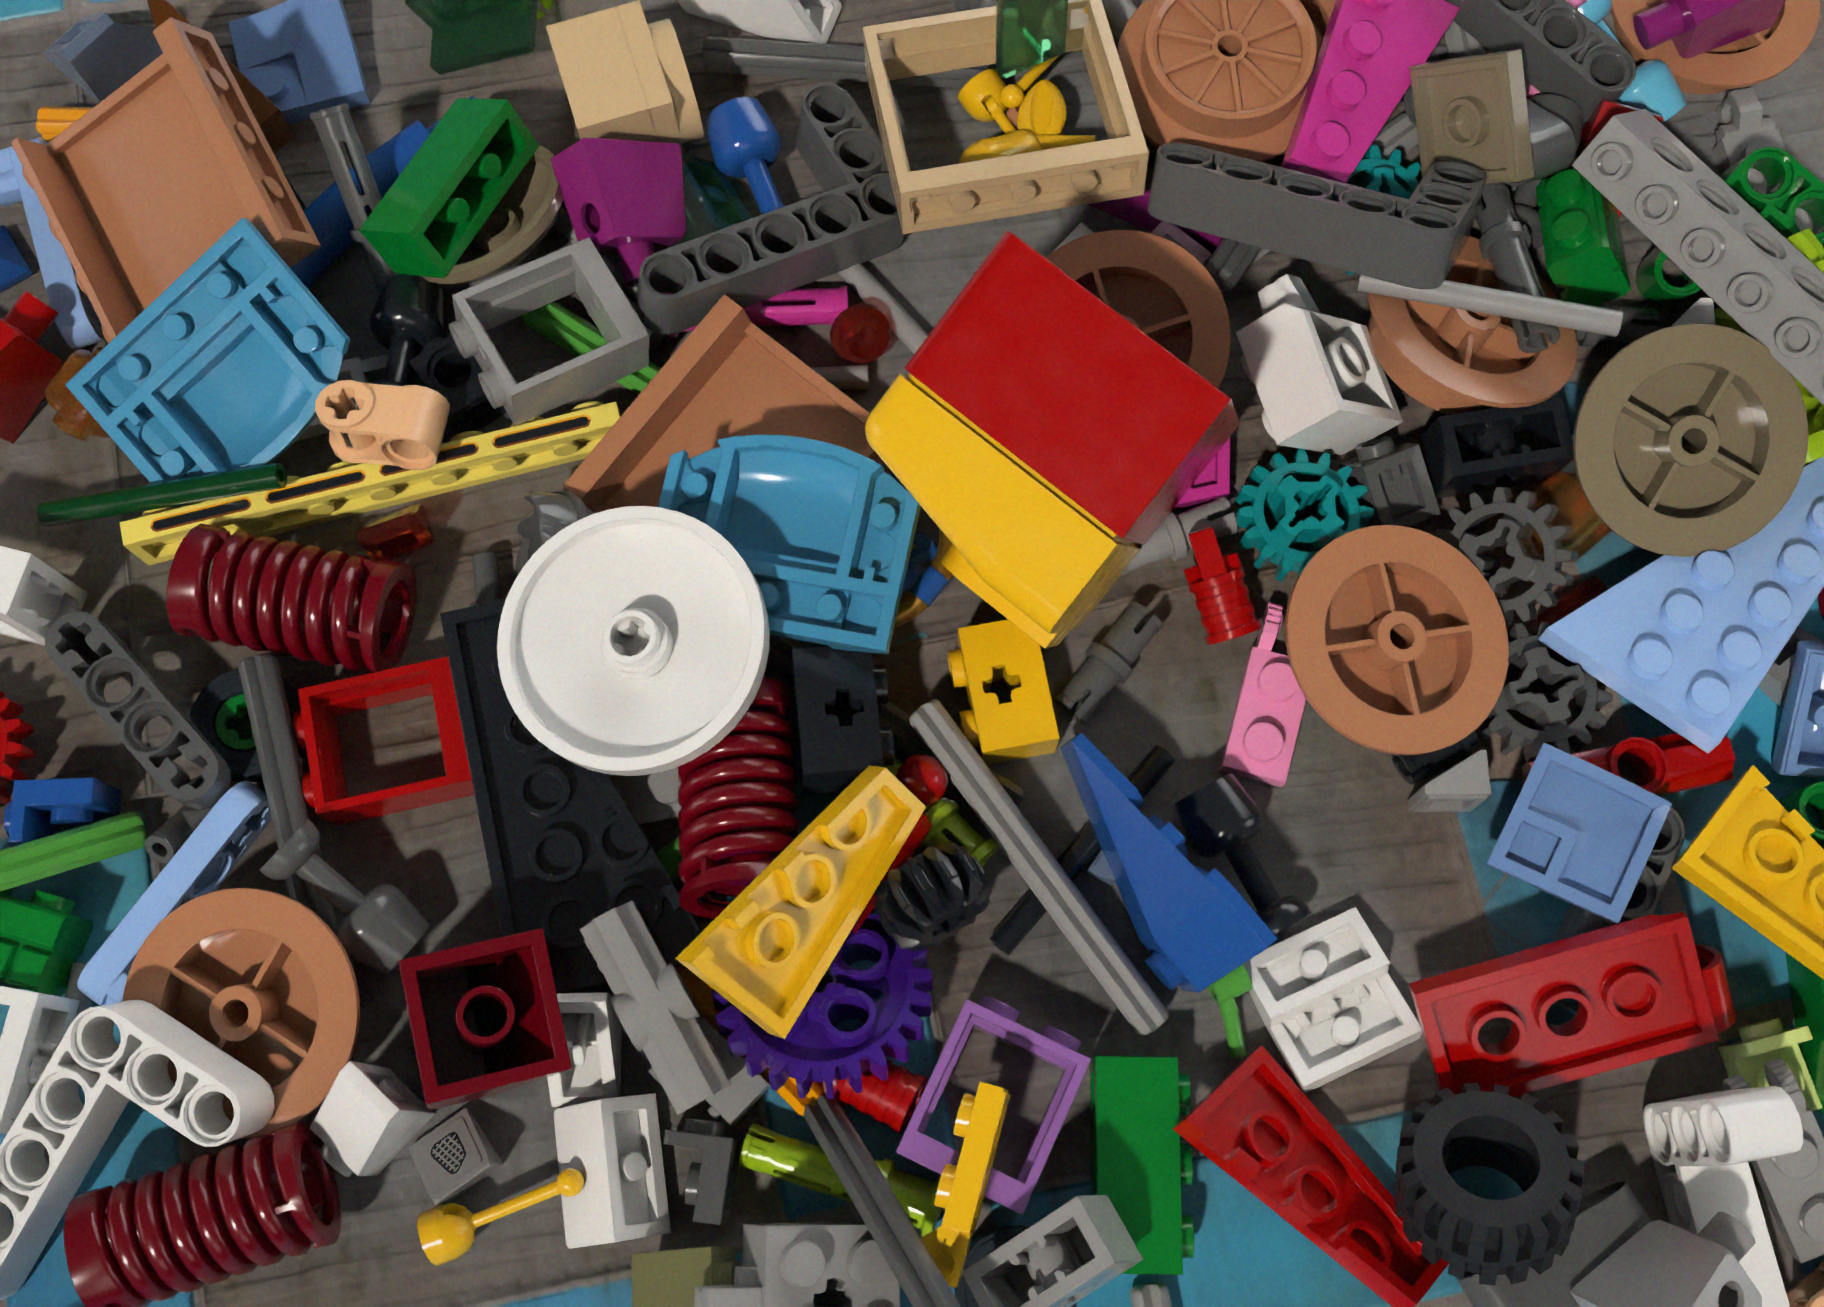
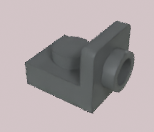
[1339,436,1441,527]
[663,1118,741,1225]

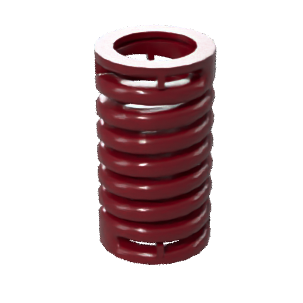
[166,524,416,673]
[678,676,799,919]
[63,1121,341,1307]

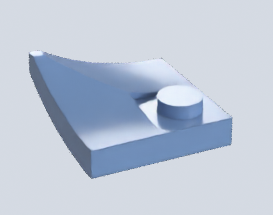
[228,0,371,124]
[1487,742,1672,924]

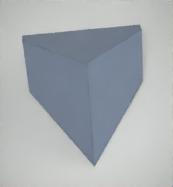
[42,12,163,103]

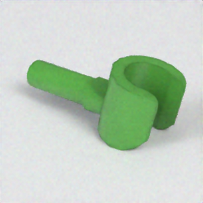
[1207,964,1252,1058]

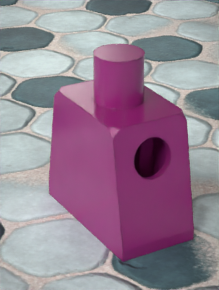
[1633,0,1785,59]
[551,137,686,287]

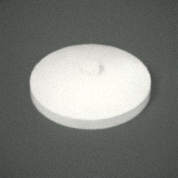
[497,506,770,776]

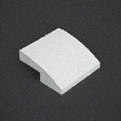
[1243,907,1422,1094]

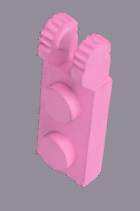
[1219,602,1306,788]

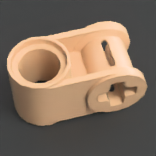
[315,380,450,470]

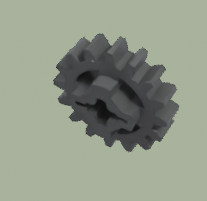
[1434,487,1578,625]
[1479,621,1613,762]

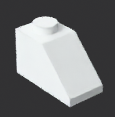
[310,1061,435,1177]

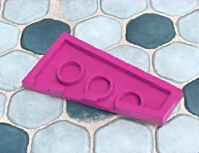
[1281,0,1461,183]

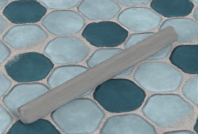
[909,699,1169,1036]

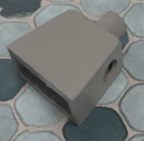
[1570,1211,1762,1307]

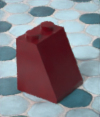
[398,928,572,1111]

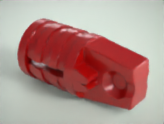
[1183,526,1262,645]
[835,1058,927,1134]

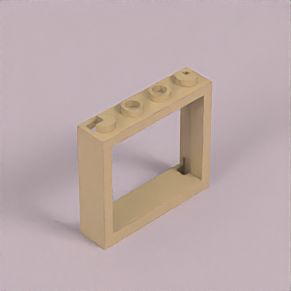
[862,0,1149,234]

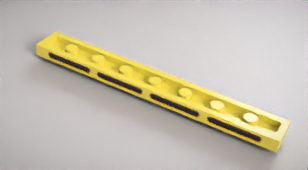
[119,401,622,566]

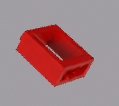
[293,656,475,826]

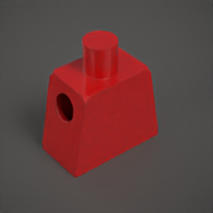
[0,290,62,444]

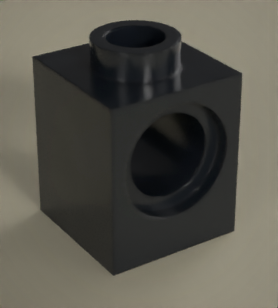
[409,335,507,434]

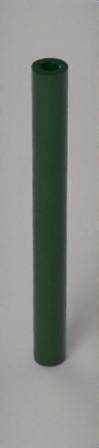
[36,463,287,527]

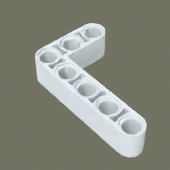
[0,1000,275,1301]
[1643,1086,1803,1307]

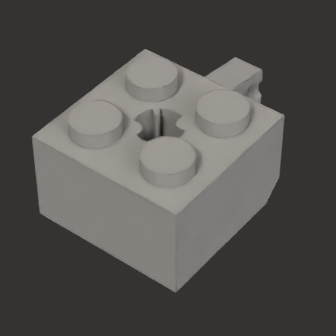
[694,1222,900,1307]

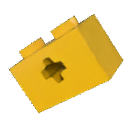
[947,619,1060,765]

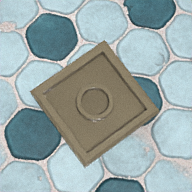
[1409,49,1534,184]

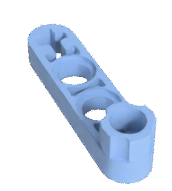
[0,137,105,350]
[77,781,272,1006]

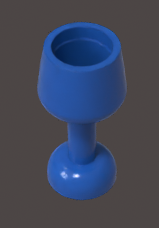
[705,97,785,214]

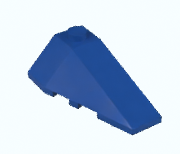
[1060,733,1278,993]

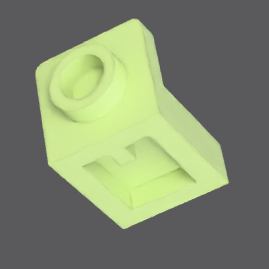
[1718,1018,1823,1111]

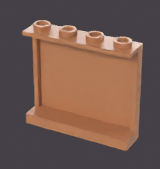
[11,17,321,344]
[562,294,892,513]

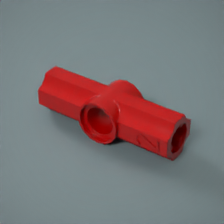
[1521,733,1736,796]

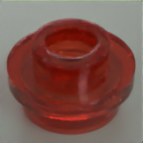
[830,303,890,364]

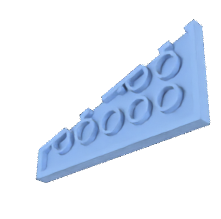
[1538,457,1824,754]

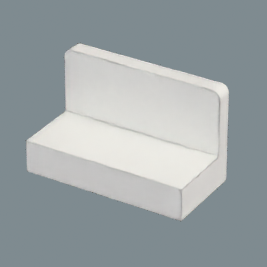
[554,1093,671,1249]

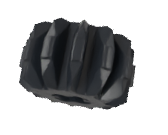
[873,842,993,951]

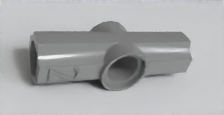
[580,901,731,1115]

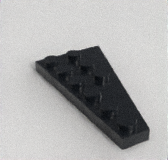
[440,599,702,994]

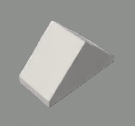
[547,993,622,1107]

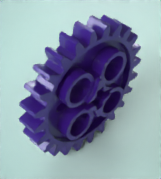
[712,909,933,1099]

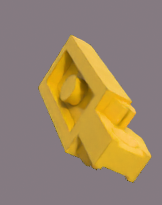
[921,1081,1011,1288]

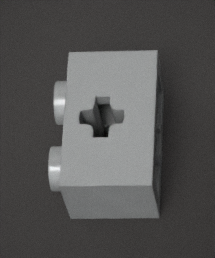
[962,1195,1144,1307]

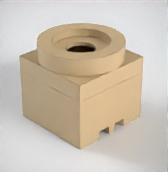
[546,0,705,168]

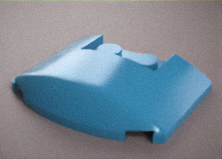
[65,218,350,484]
[658,435,921,654]

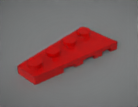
[1173,1045,1449,1307]

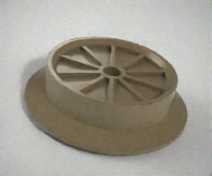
[1573,323,1808,557]

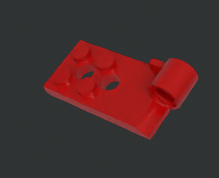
[1408,912,1736,1097]

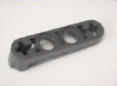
[45,611,231,809]

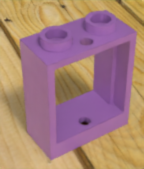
[896,995,1091,1215]

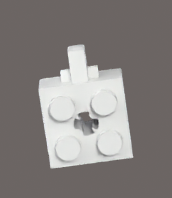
[1236,274,1403,455]

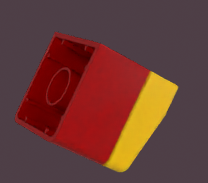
[865,231,1240,649]

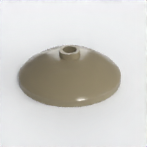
[422,146,563,285]

